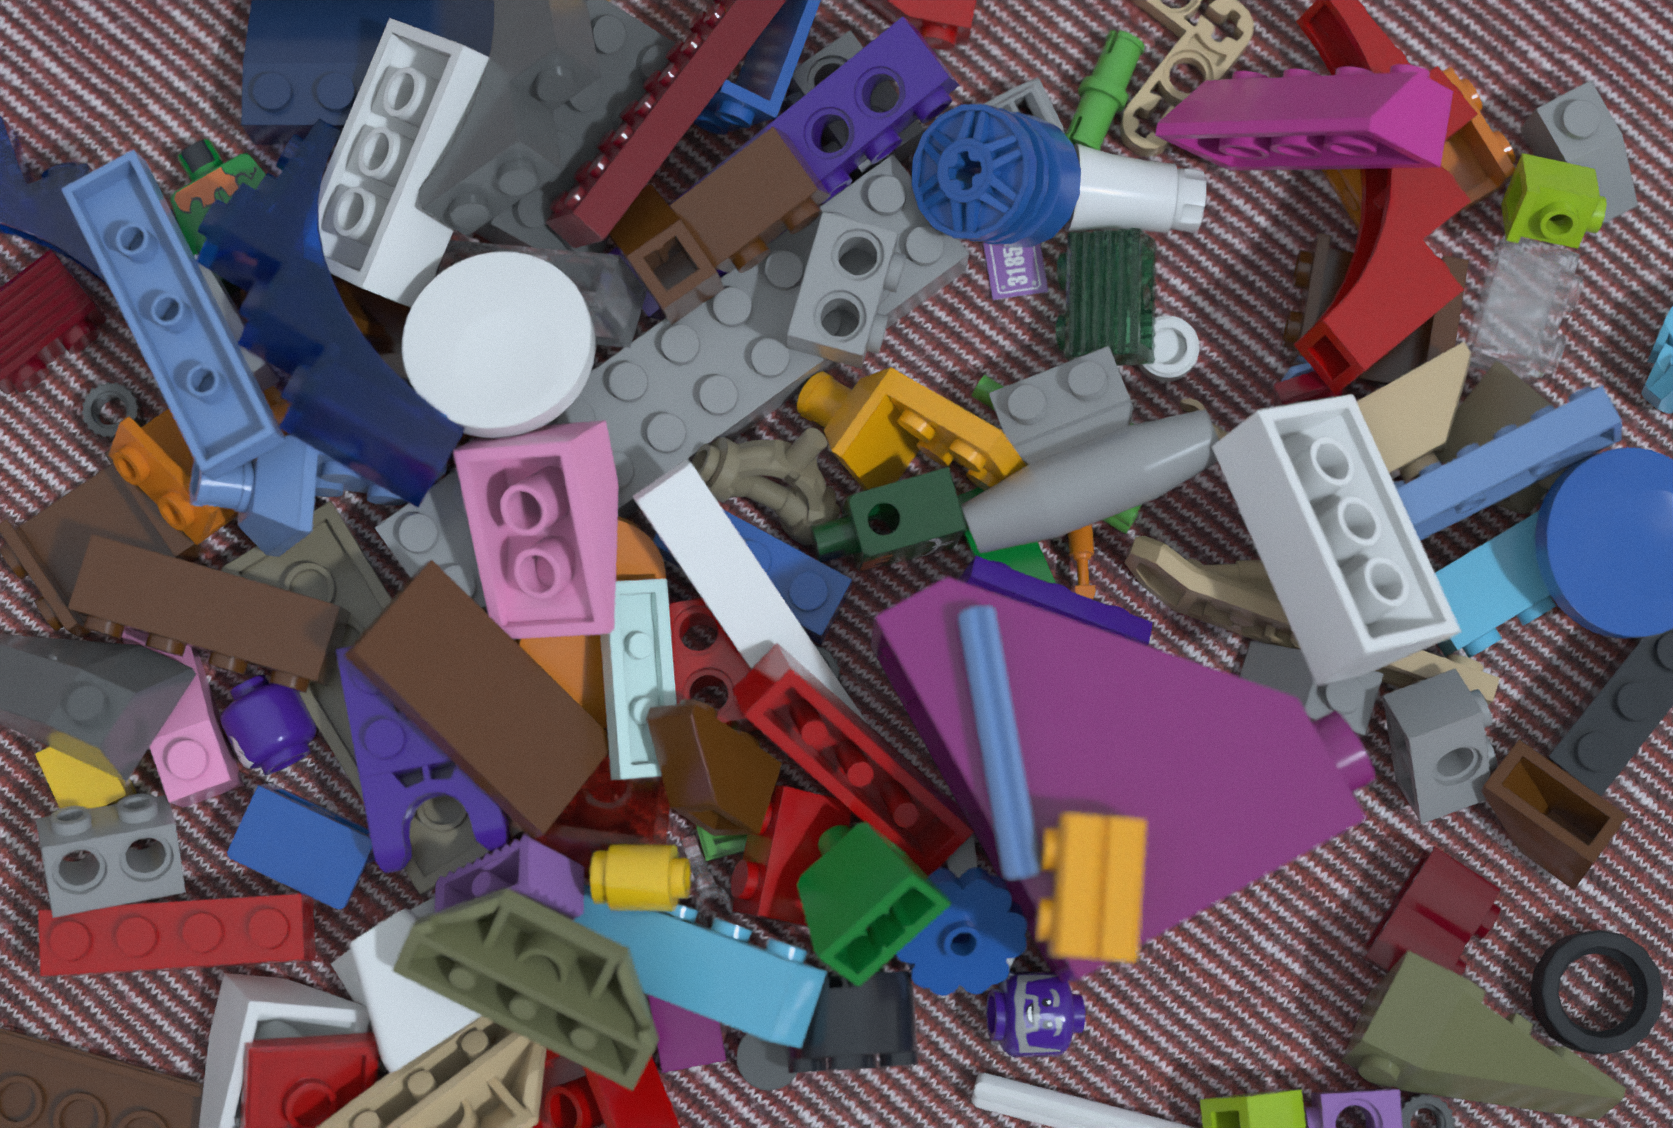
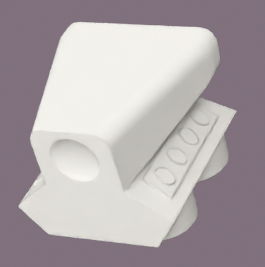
[331,897,481,1073]

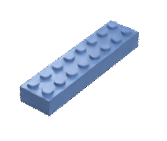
[61,149,287,480]
[1394,386,1622,541]

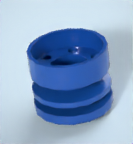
[911,104,1081,248]

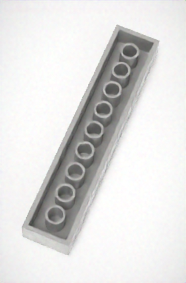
[375,154,969,614]

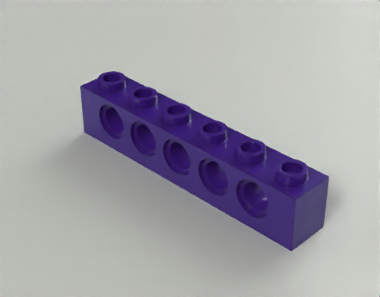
[604,16,960,320]

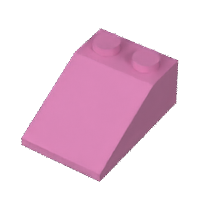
[454,420,618,639]

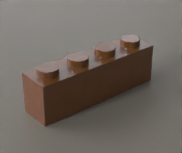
[68,534,351,693]

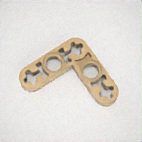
[1120,0,1254,157]

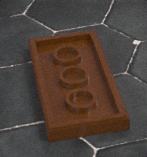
[344,559,609,839]
[0,1027,204,1128]

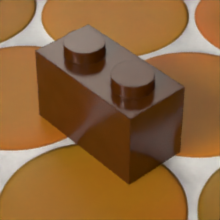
[670,127,831,273]

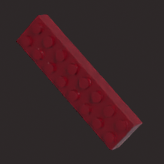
[545,0,786,248]

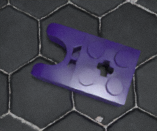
[336,646,511,874]

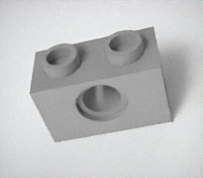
[1383,668,1497,824]

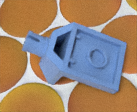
[189,427,448,557]

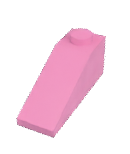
[122,628,244,808]

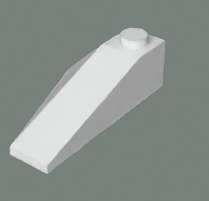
[199,973,370,1128]

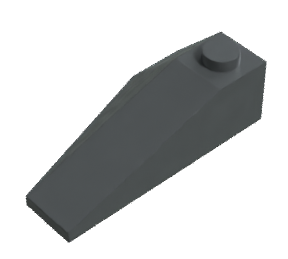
[0,634,196,782]

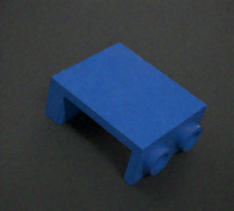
[693,0,821,135]

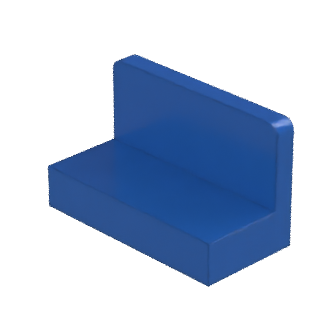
[227,783,375,910]

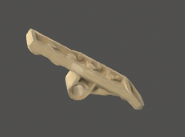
[1125,536,1500,705]

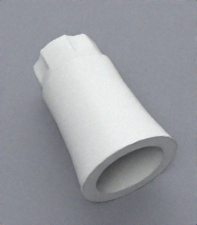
[1064,144,1206,233]

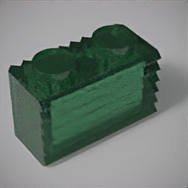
[1056,228,1157,366]

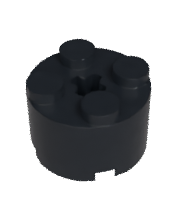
[786,971,918,1073]

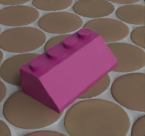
[1155,64,1453,171]

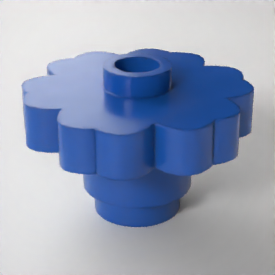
[896,867,1027,996]

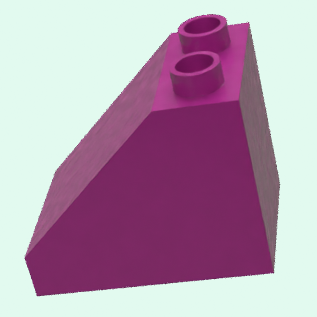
[870,577,1375,983]

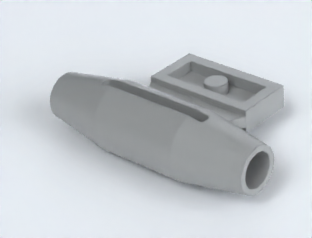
[961,346,1219,553]

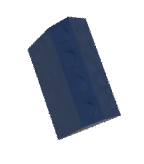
[241,0,494,145]

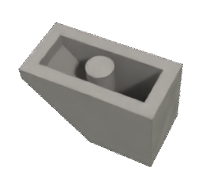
[1520,80,1638,234]
[1239,641,1383,739]

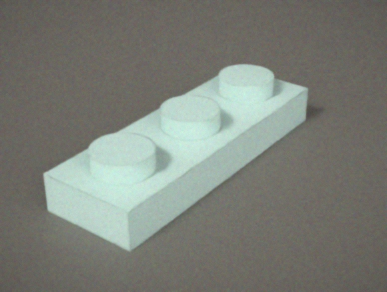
[600,579,676,780]

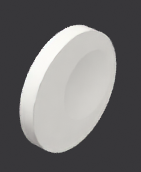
[402,252,595,438]

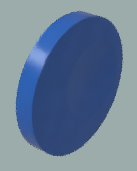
[1535,447,1673,638]

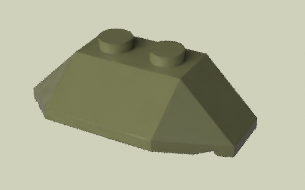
[392,888,659,1091]

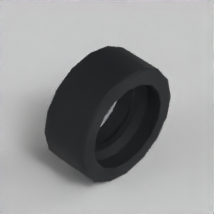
[1530,930,1664,1055]

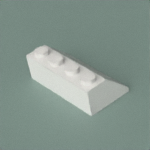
[291,18,489,308]
[1212,394,1461,686]

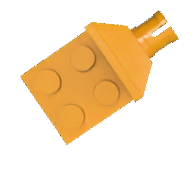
[797,367,1027,491]

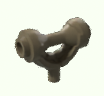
[692,428,840,546]

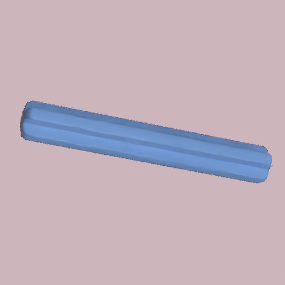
[958,606,1041,880]

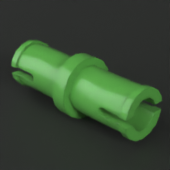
[1065,30,1145,151]

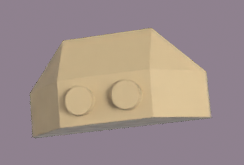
[1357,342,1471,483]
[317,1016,546,1128]

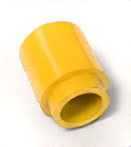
[590,844,691,911]

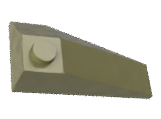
[1342,951,1626,1120]

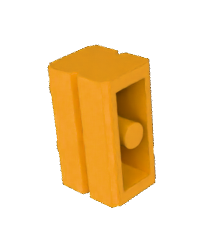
[1037,813,1147,963]

